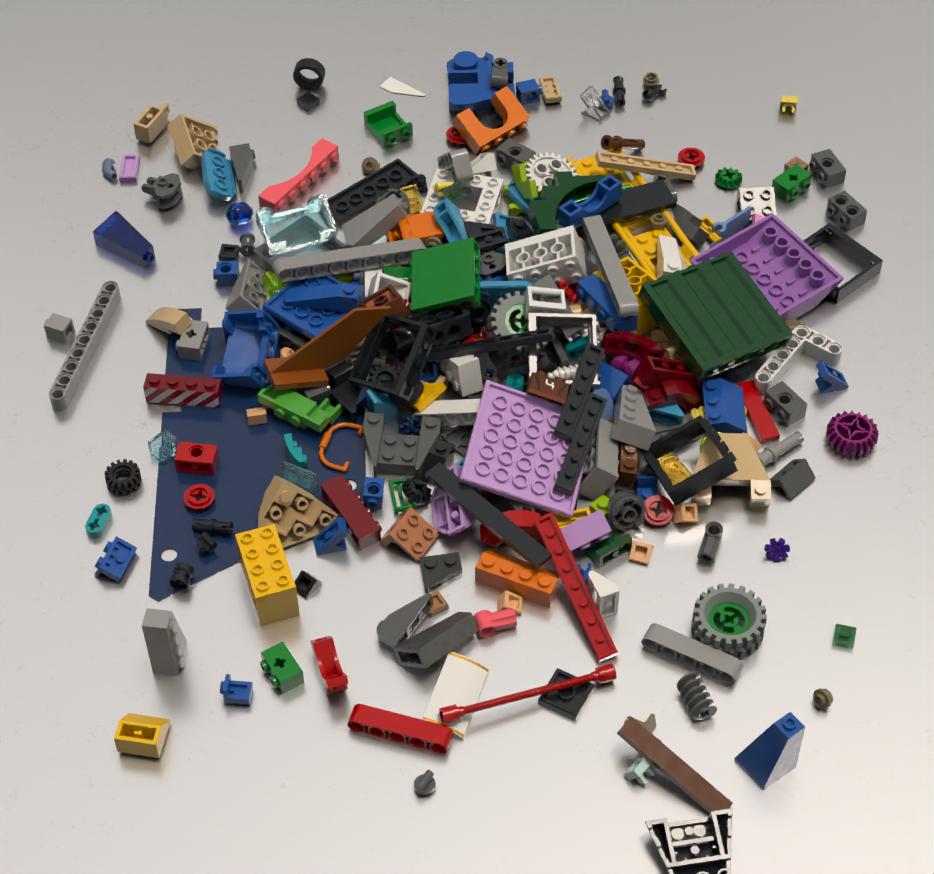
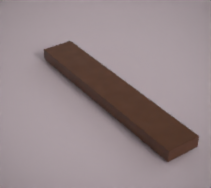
[617,716,733,813]

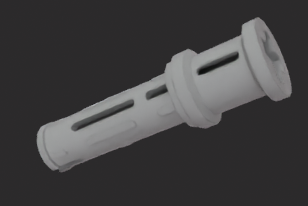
[757,431,804,468]

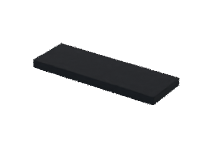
[318,159,418,227]
[576,179,676,233]

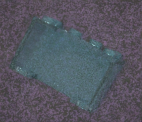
[256,193,338,255]

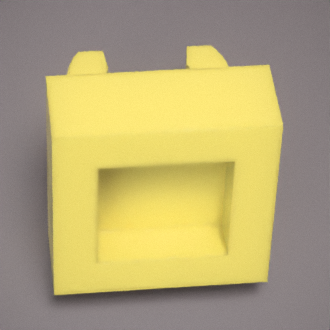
[780,95,798,114]

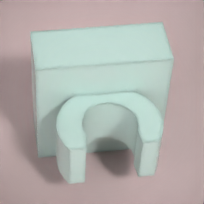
[624,757,654,785]

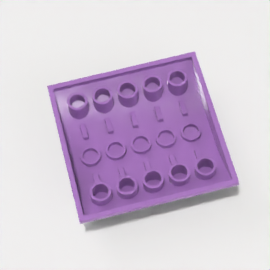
[690,213,844,323]

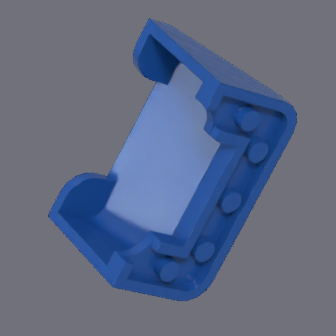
[211,309,280,390]

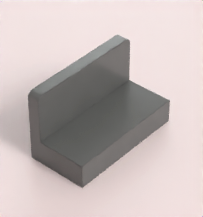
[548,334,580,368]
[770,458,816,499]

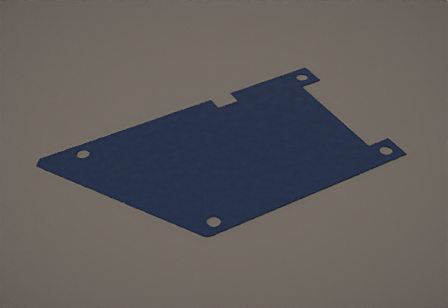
[149,308,366,602]

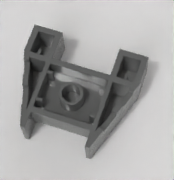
[363,412,442,480]

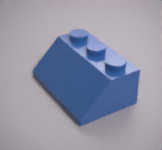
[702,378,748,434]

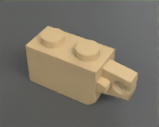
[133,103,170,143]

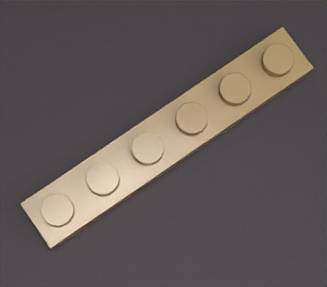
[595,151,697,181]

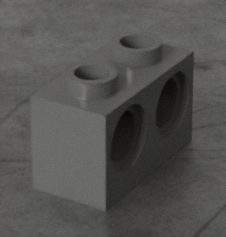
[826,190,867,231]

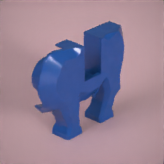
[446,51,515,112]

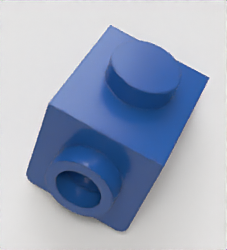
[220,674,253,705]

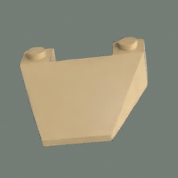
[689,433,771,507]

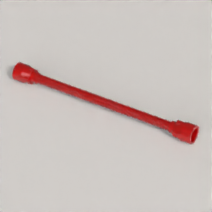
[439,663,617,725]

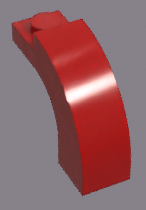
[479,510,544,548]
[310,636,349,695]

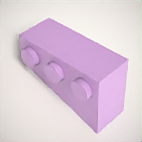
[560,509,612,554]

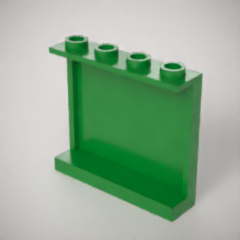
[409,237,480,315]

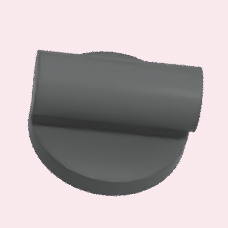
[414,770,436,795]

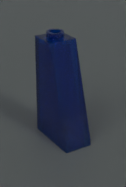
[93,211,155,268]

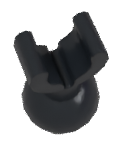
[642,84,667,101]

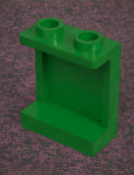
[364,100,413,147]

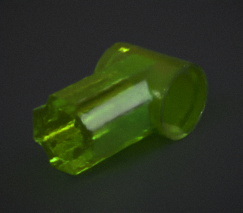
[262,271,287,298]

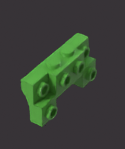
[257,384,342,432]

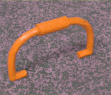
[318,422,363,472]

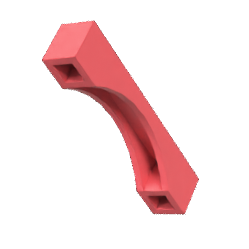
[258,138,339,216]

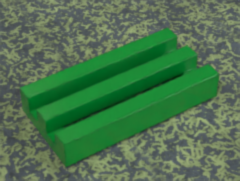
[388,478,414,515]

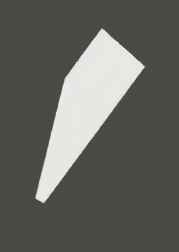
[380,77,426,96]

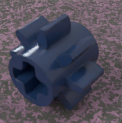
[398,415,421,436]

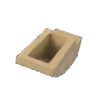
[145,307,192,335]

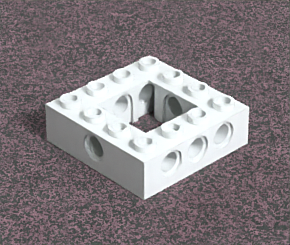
[421,168,504,225]

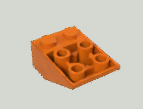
[387,211,446,243]

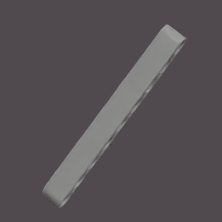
[582,215,639,318]
[272,238,427,282]
[49,281,121,412]

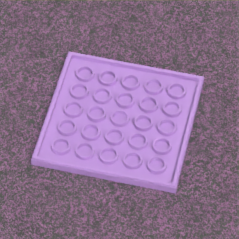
[459,380,586,519]

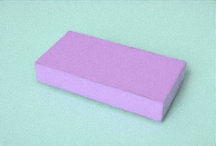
[119,154,140,182]

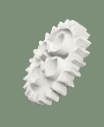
[525,152,578,195]

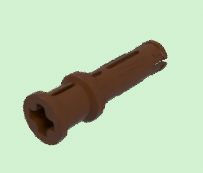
[601,135,645,151]

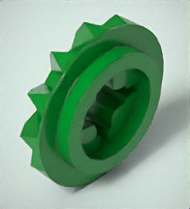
[715,167,743,189]

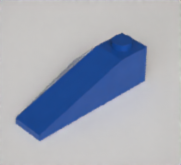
[285,283,365,313]

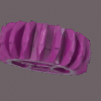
[826,410,879,458]

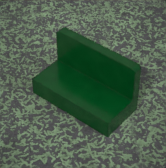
[586,533,632,569]

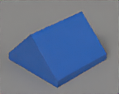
[596,361,633,401]

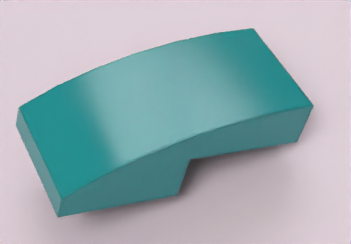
[284,433,308,474]

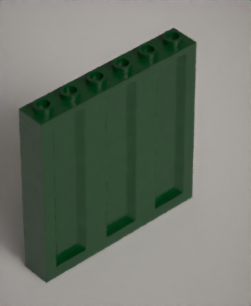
[638,251,793,381]

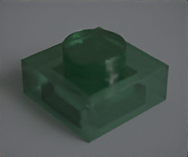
[441,182,465,203]
[832,624,857,649]

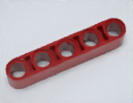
[347,704,454,754]

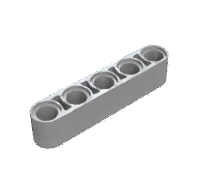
[641,623,744,685]

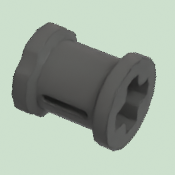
[239,233,255,256]

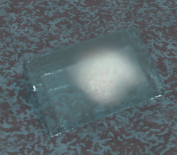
[279,461,319,495]

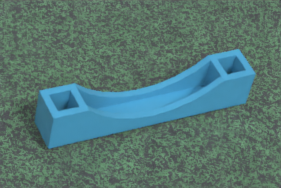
[433,198,481,279]

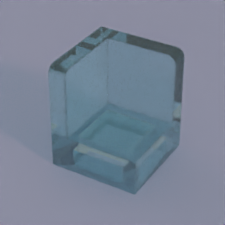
[148,429,179,464]

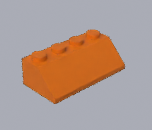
[475,549,563,608]

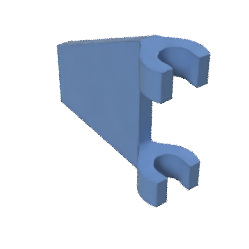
[709,206,752,249]

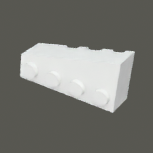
[433,340,483,397]

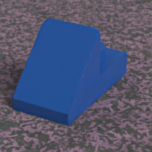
[815,360,849,393]
[635,474,659,508]
[313,516,348,555]

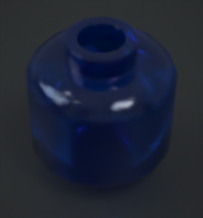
[226,202,253,226]

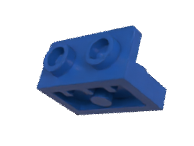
[94,536,137,582]

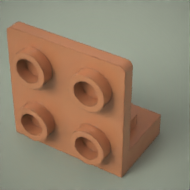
[380,507,439,561]

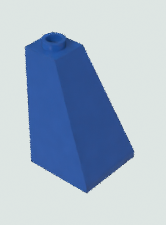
[734,712,805,790]

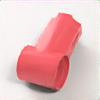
[474,608,517,638]

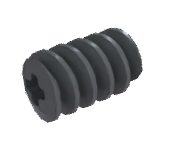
[677,671,717,720]

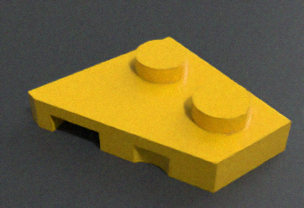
[410,382,447,412]

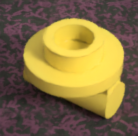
[434,181,453,197]
[690,406,706,421]

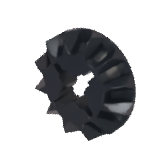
[402,477,432,504]

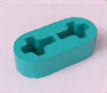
[564,335,588,360]
[506,374,524,392]
[85,503,112,539]

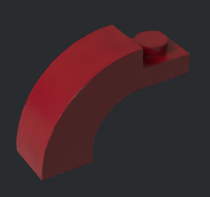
[600,330,666,363]
[643,380,703,414]

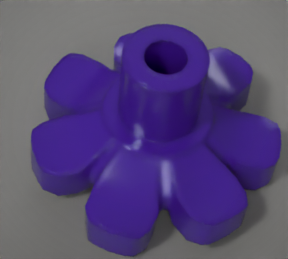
[764,538,790,563]

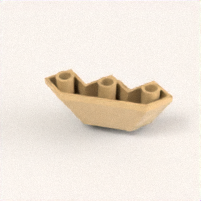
[258,475,338,548]

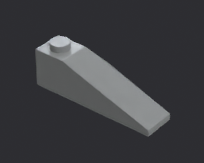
[225,258,267,311]

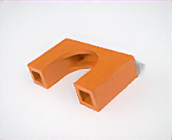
[452,86,531,155]

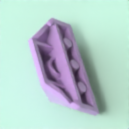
[431,464,476,536]

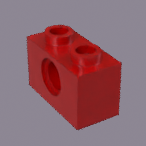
[174,442,219,475]

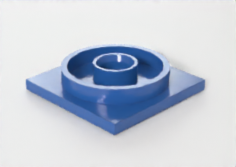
[262,275,366,339]

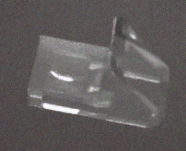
[580,86,611,122]

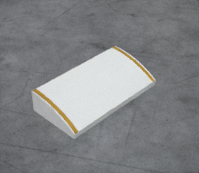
[422,651,489,740]

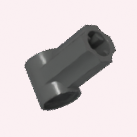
[697,521,723,564]

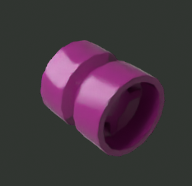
[610,354,641,382]

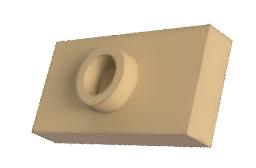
[539,76,562,104]

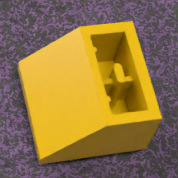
[114,713,171,758]

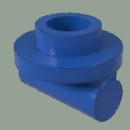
[597,89,614,108]

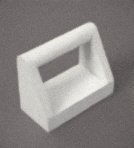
[470,152,497,174]
[525,286,566,319]
[587,571,619,619]

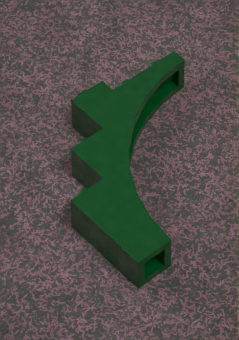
[527,171,606,236]

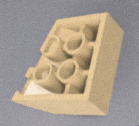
[168,114,218,170]

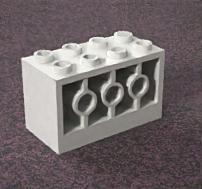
[505,225,587,287]

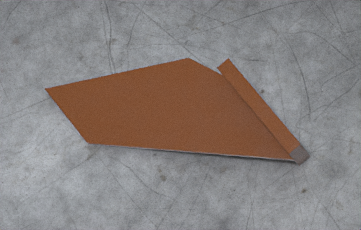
[263,306,391,390]

